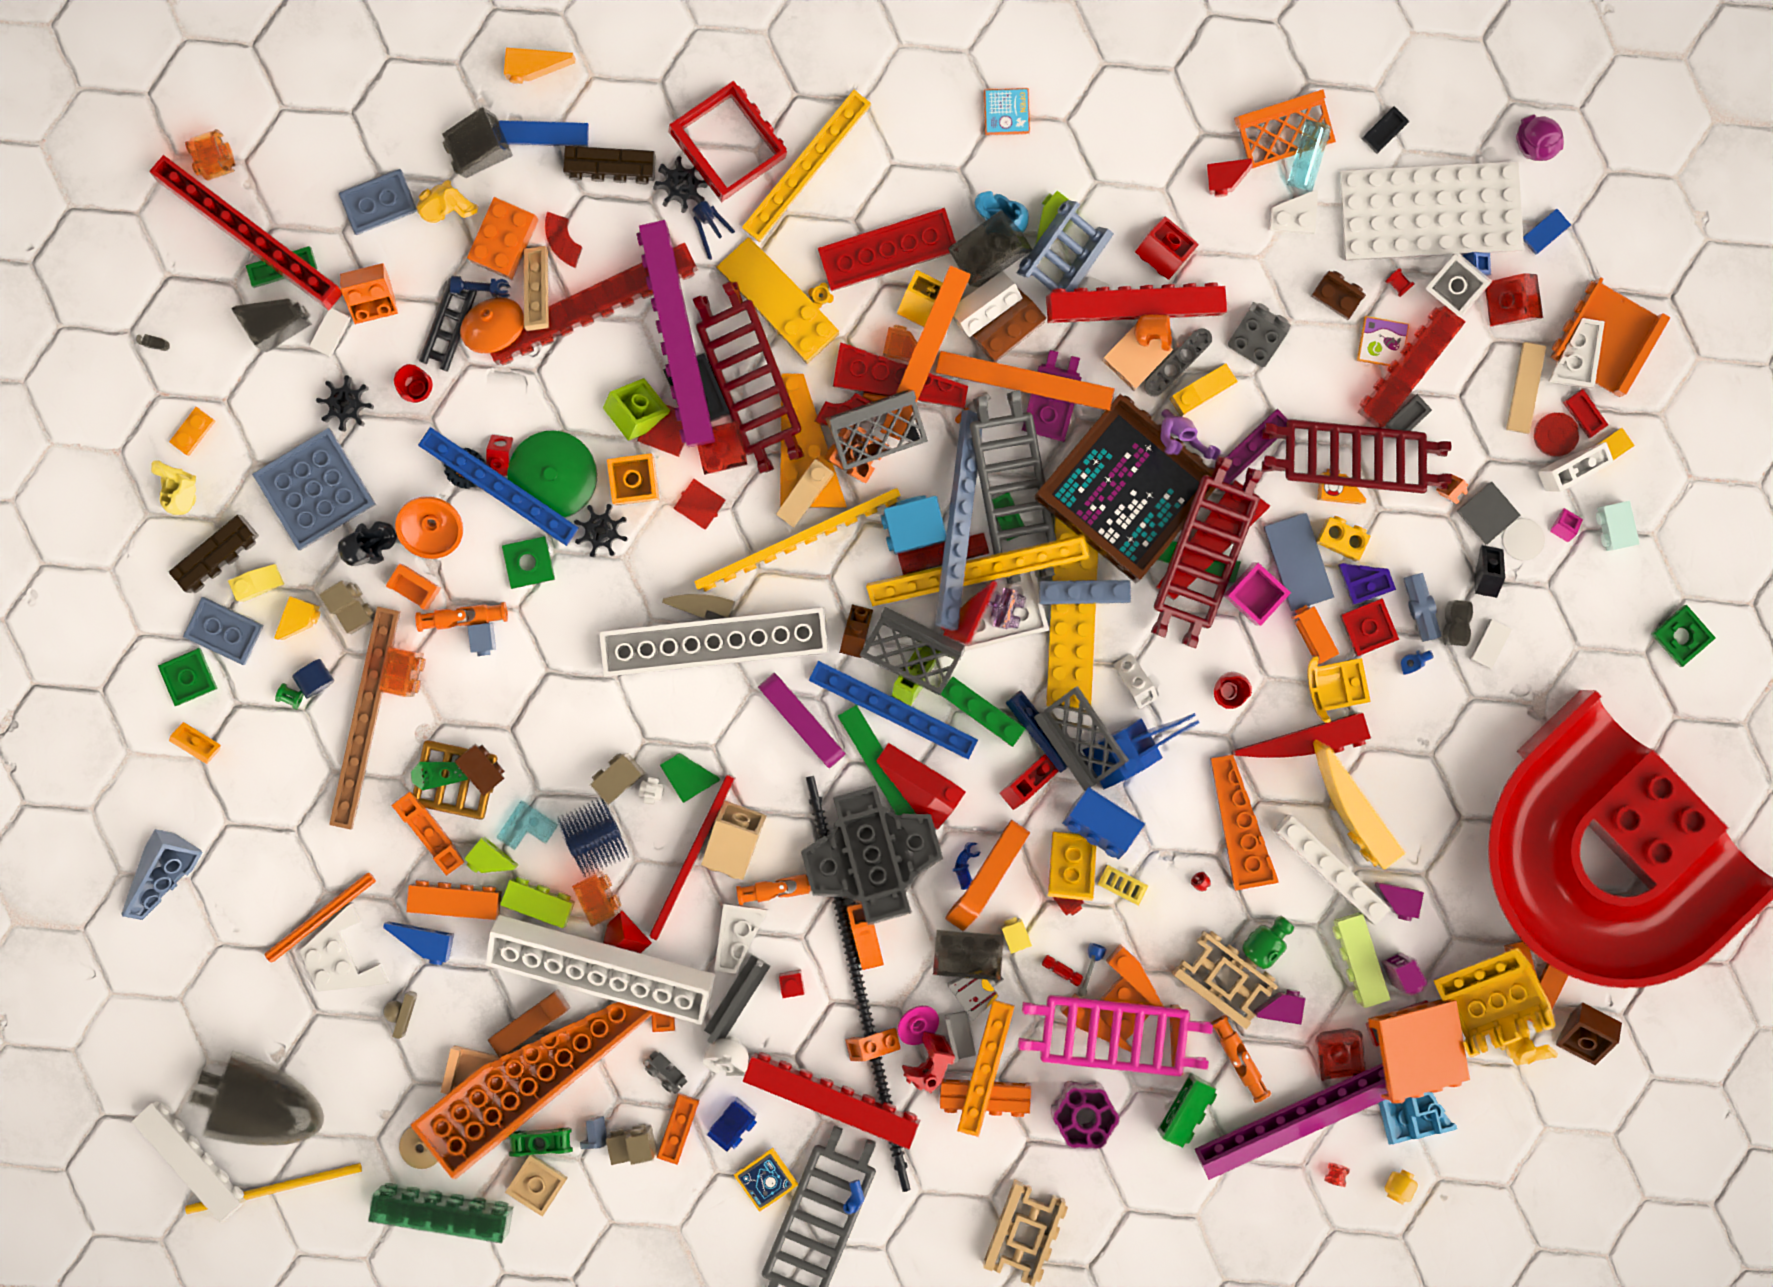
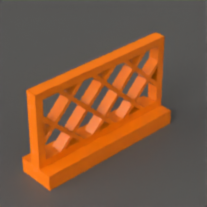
[1234,89,1336,169]

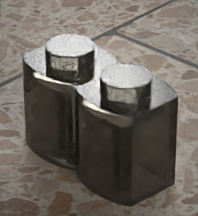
[1442,600,1473,647]

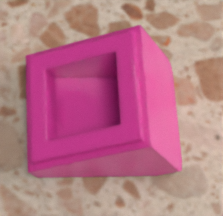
[1550,508,1583,542]

